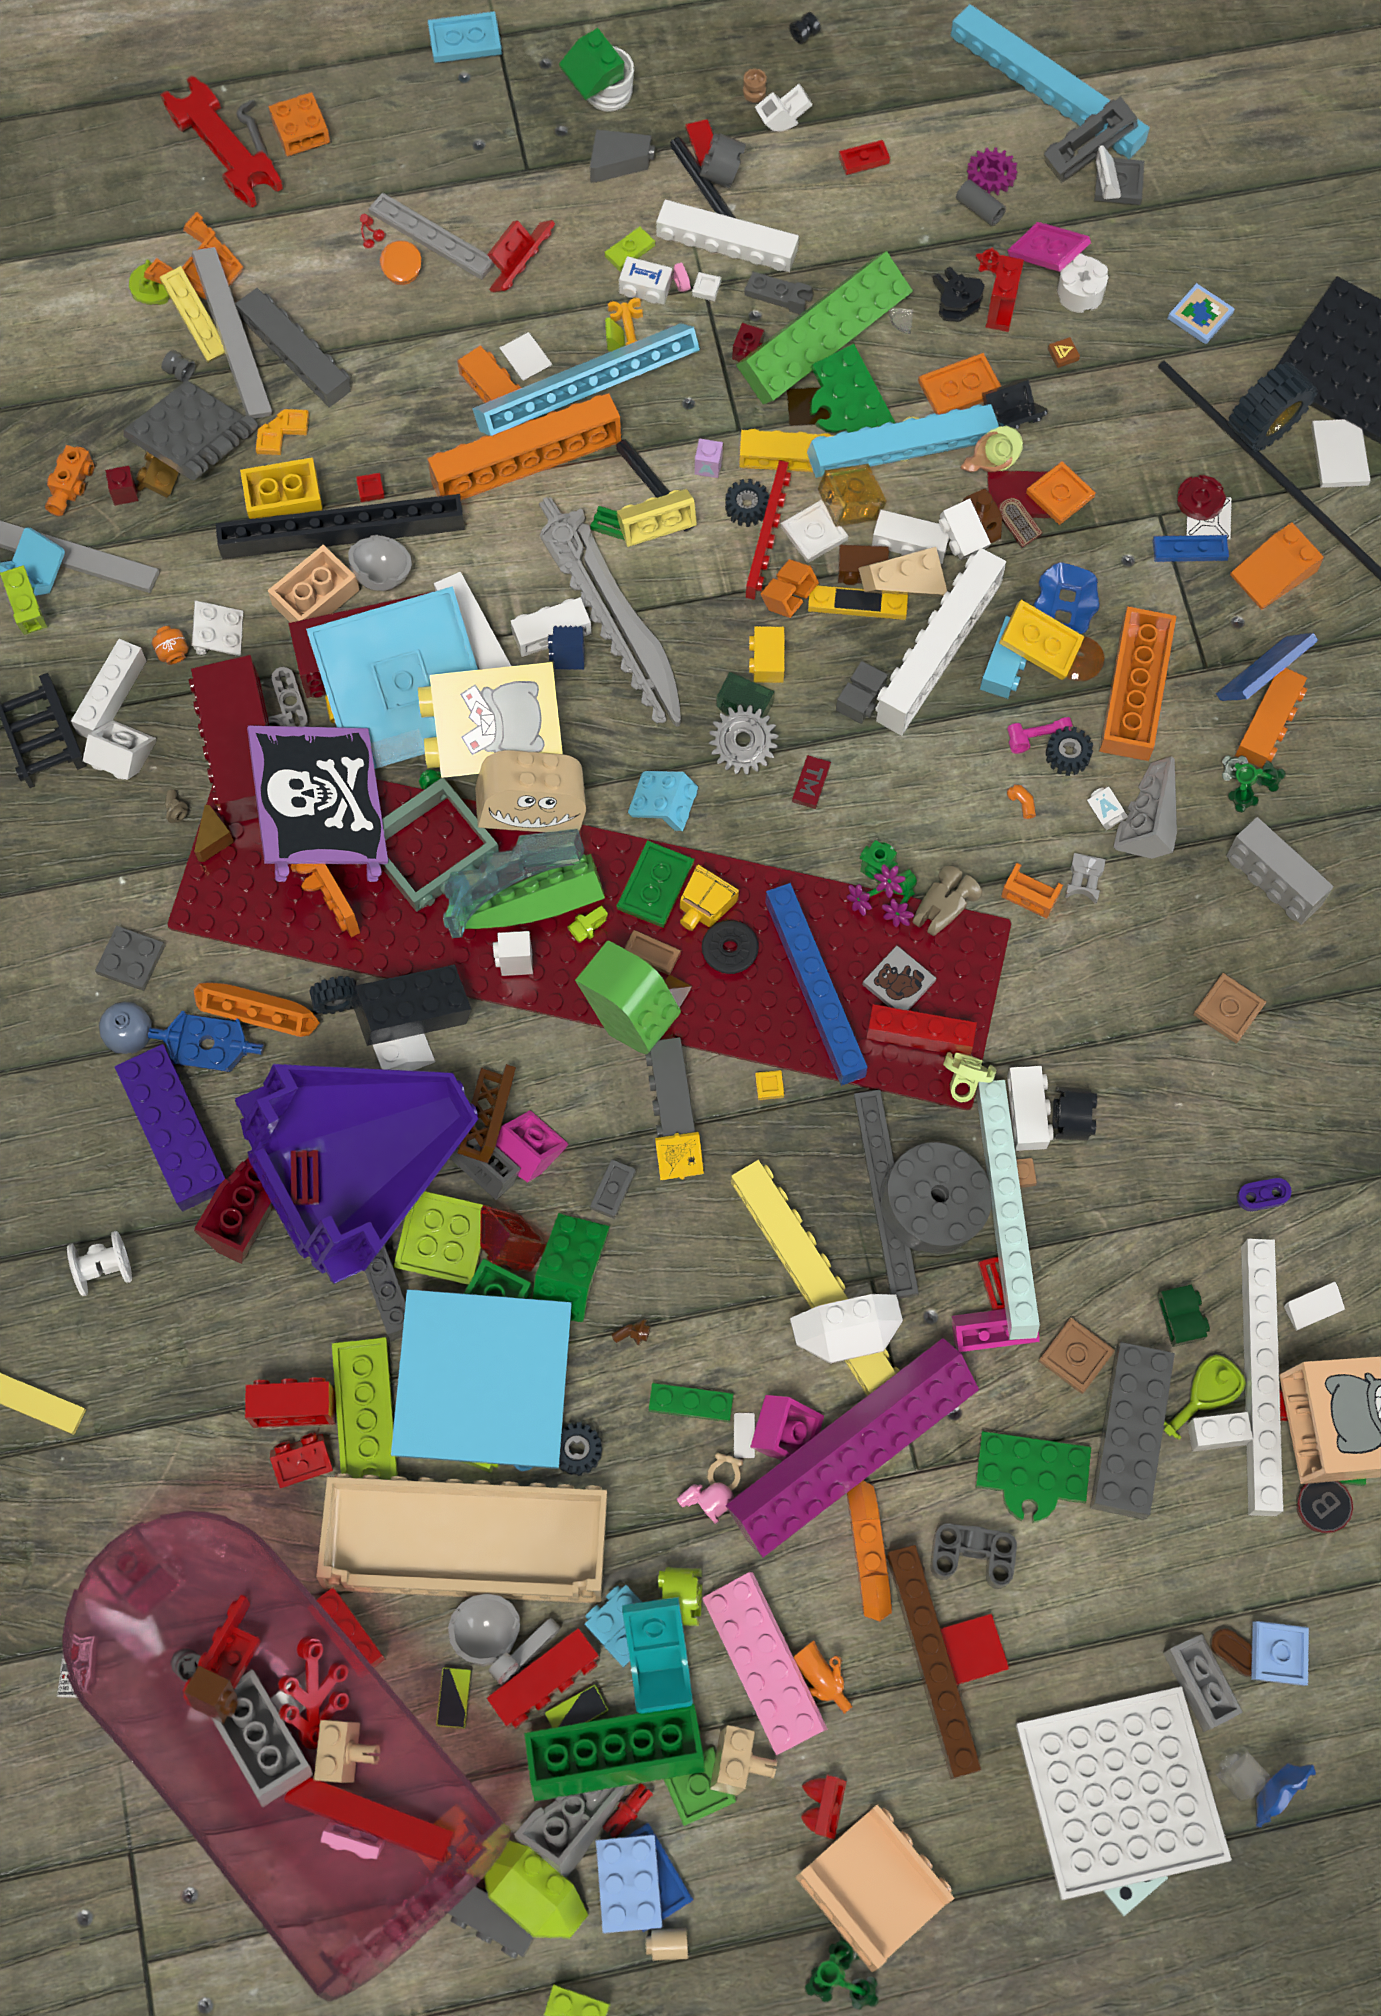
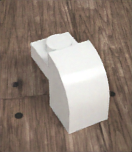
[755,84,813,132]

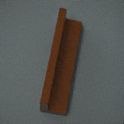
[457,1064,516,1163]

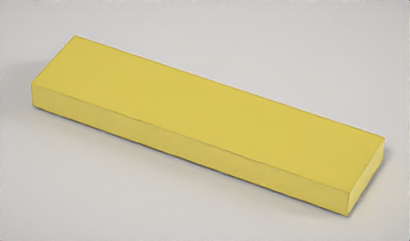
[160,266,225,363]
[0,1373,86,1435]

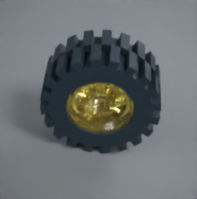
[1228,362,1317,452]

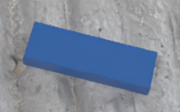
[1153,535,1229,562]

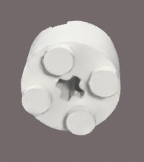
[1057,254,1108,313]

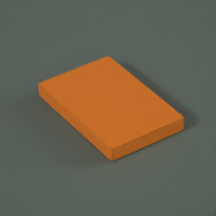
[918,353,1001,415]

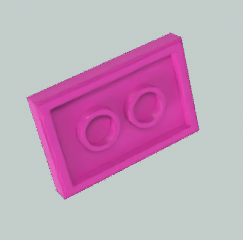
[1007,222,1091,272]

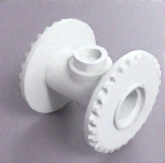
[67,1231,132,1296]

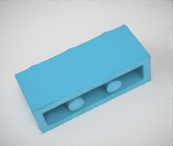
[980,616,1027,699]

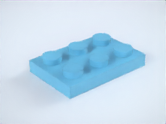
[428,12,502,63]

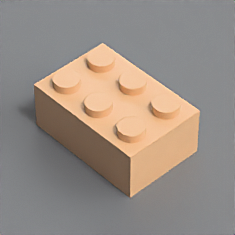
[268,545,360,623]

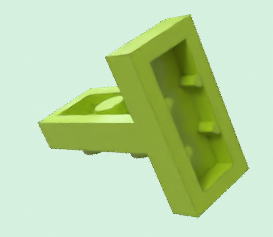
[0,565,48,635]

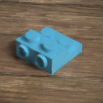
[585,1585,642,1668]

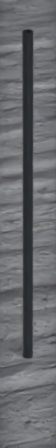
[1158,360,1381,581]

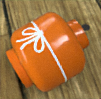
[152,626,189,665]

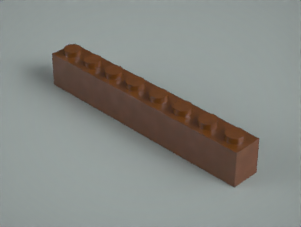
[886,1545,981,1780]

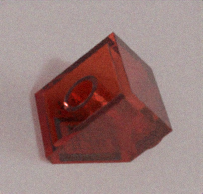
[480,1205,547,1271]

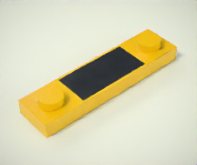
[808,586,908,620]

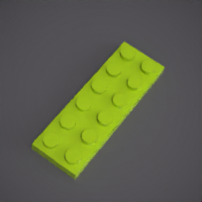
[332,1337,398,1480]

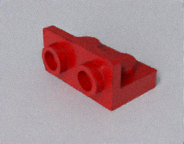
[270,1433,333,1488]

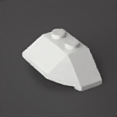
[790,1294,903,1364]

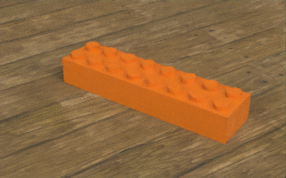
[427,393,621,500]

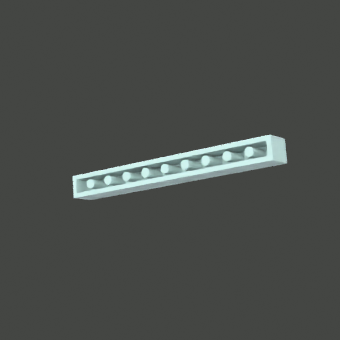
[977,1080,1040,1340]

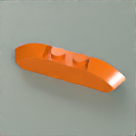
[193,983,320,1037]
[847,1481,892,1621]

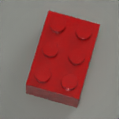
[245,1377,336,1428]

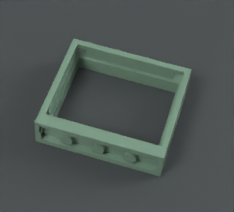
[379,778,499,912]

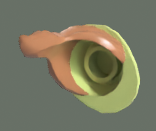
[960,426,1023,472]

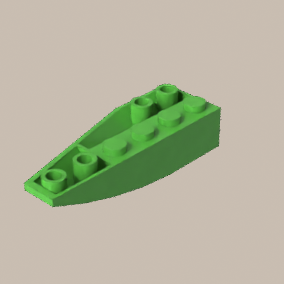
[448,854,605,929]

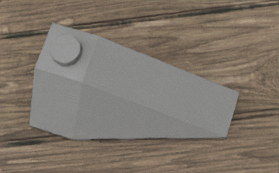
[1114,756,1177,859]
[514,1785,628,1878]

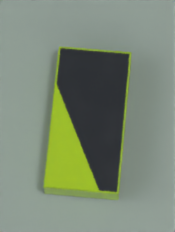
[436,1668,471,1729]
[545,1685,608,1728]

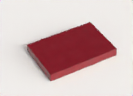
[987,471,1051,518]

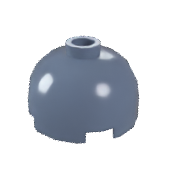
[99,1001,152,1054]

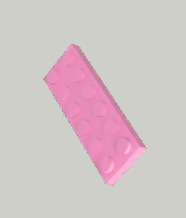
[702,1572,827,1755]

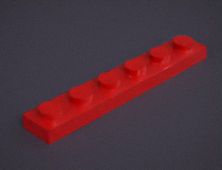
[746,460,792,600]

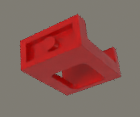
[986,255,1024,332]

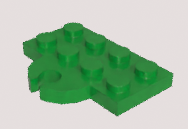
[810,344,896,433]
[975,1431,1092,1523]

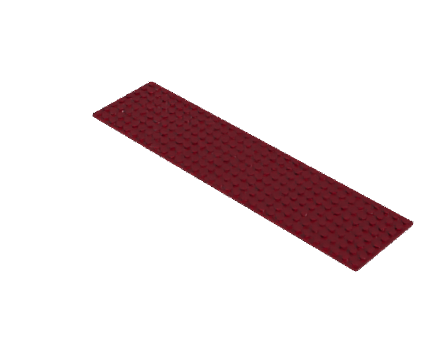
[167,779,1011,1111]

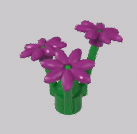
[847,864,917,927]

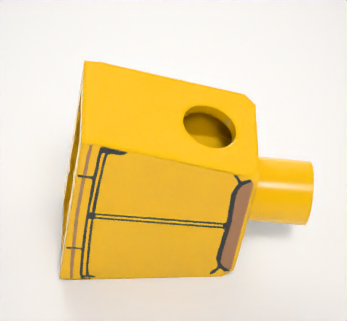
[680,865,739,931]

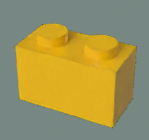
[749,627,784,683]

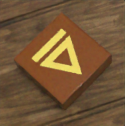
[1048,337,1080,368]

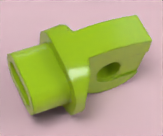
[568,906,608,943]

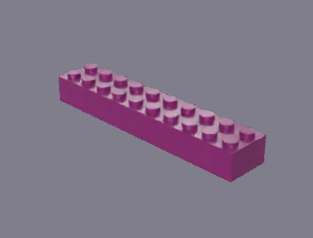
[726,1338,979,1558]

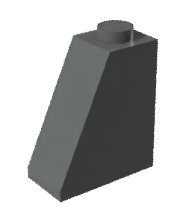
[590,129,655,183]

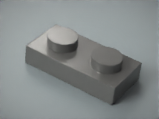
[590,1159,636,1219]

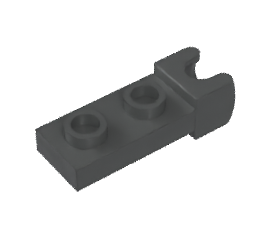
[744,272,813,315]

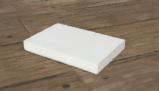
[1311,420,1371,488]

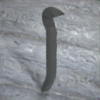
[237,99,268,156]

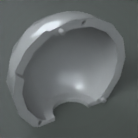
[348,535,412,591]
[448,1593,520,1667]

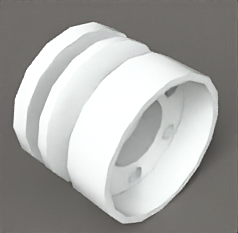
[588,47,634,111]

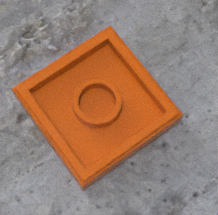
[1026,461,1096,525]

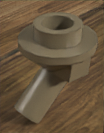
[165,790,188,823]

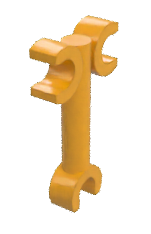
[608,298,643,346]

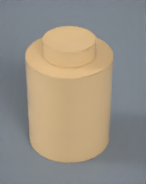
[646,1928,688,1961]

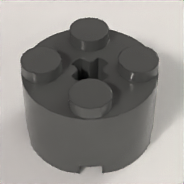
[700,133,746,189]

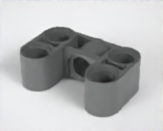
[930,1523,1017,1589]

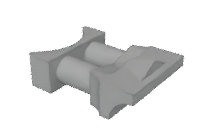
[1065,853,1106,904]

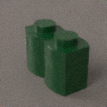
[1157,1284,1210,1347]

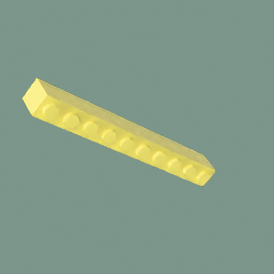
[731,1160,900,1396]

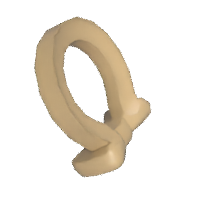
[708,1453,743,1491]

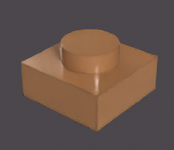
[1016,1158,1037,1188]

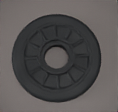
[702,920,758,974]

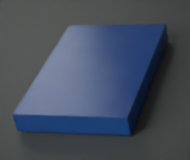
[624,1823,693,1932]

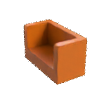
[1001,863,1063,919]

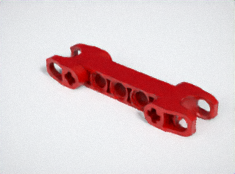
[160,76,283,208]

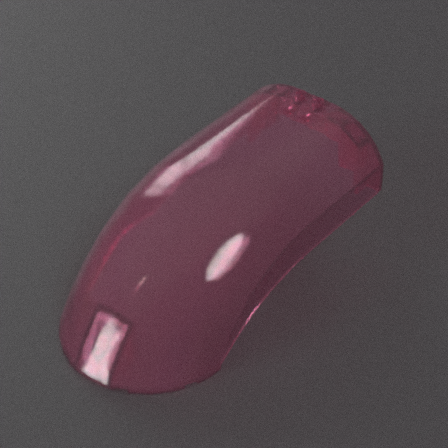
[62,1511,512,2002]

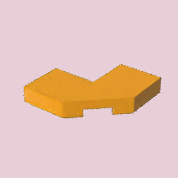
[256,409,309,455]

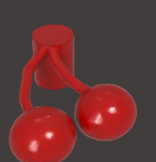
[360,214,385,248]

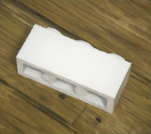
[872,510,950,564]
[511,597,591,657]
[1007,1066,1053,1151]

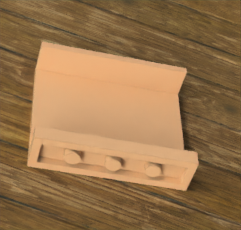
[795,1805,954,1972]

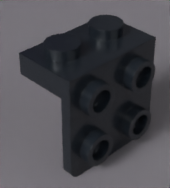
[982,378,1048,429]

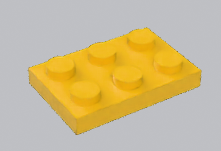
[999,600,1084,680]

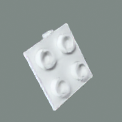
[192,601,243,656]

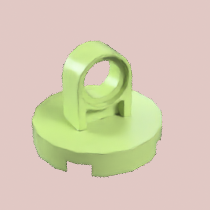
[943,1052,997,1102]

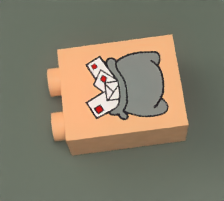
[1279,1357,1381,1484]

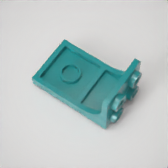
[622,1597,693,1713]

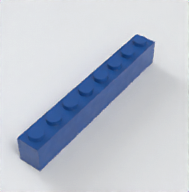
[765,883,867,1086]

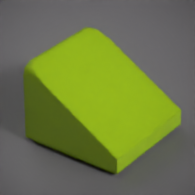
[605,317,625,351]

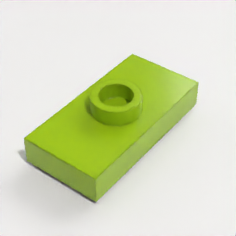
[604,226,655,272]

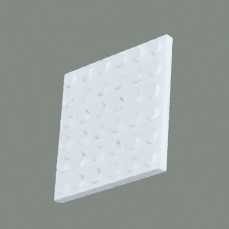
[1016,1686,1231,1901]

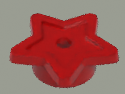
[976,248,1000,275]

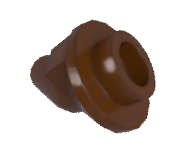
[612,1319,650,1346]

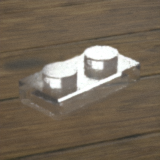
[371,729,425,768]

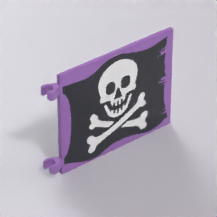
[247,726,388,882]

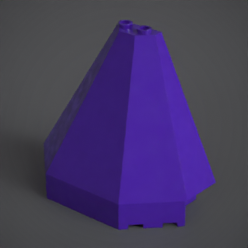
[235,1064,478,1284]

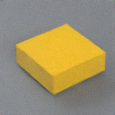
[755,1070,784,1100]

